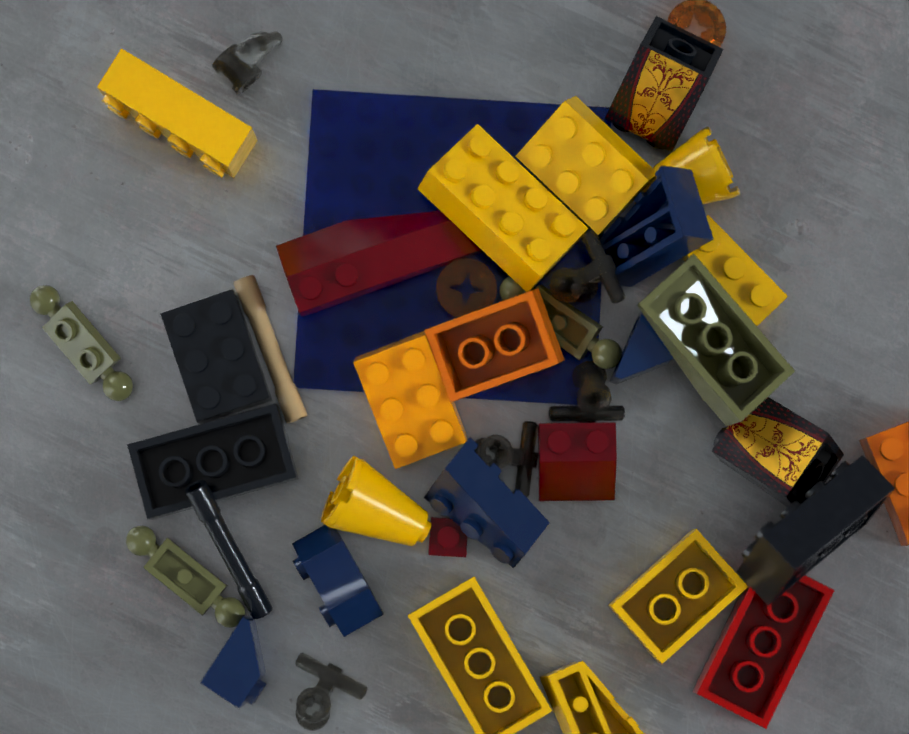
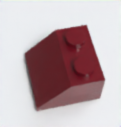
[538,422,617,501]

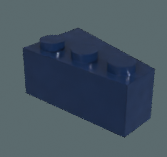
[591,166,713,287]
[424,437,550,568]

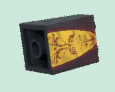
[604,16,724,152]
[712,397,844,507]

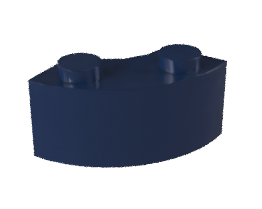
[292,524,384,637]

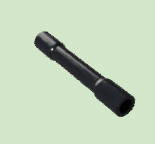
[184,480,272,619]

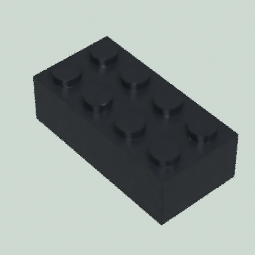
[127,403,299,520]
[736,455,895,606]

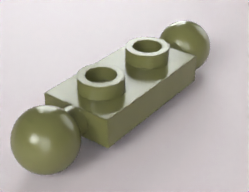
[499,276,622,369]
[30,285,133,401]
[126,525,245,628]

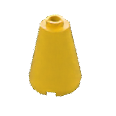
[634,126,741,205]
[321,456,431,547]

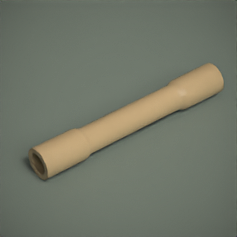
[233,275,308,424]

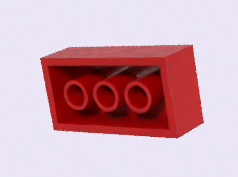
[692,575,835,729]

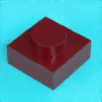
[428,517,468,558]

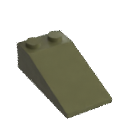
[637,254,795,427]

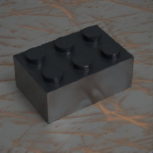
[160,289,272,424]

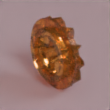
[667,0,726,47]
[436,258,497,317]

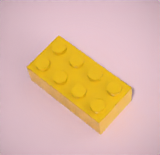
[97,48,258,178]
[417,123,588,292]
[407,576,552,734]

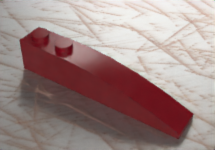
[276,211,483,317]

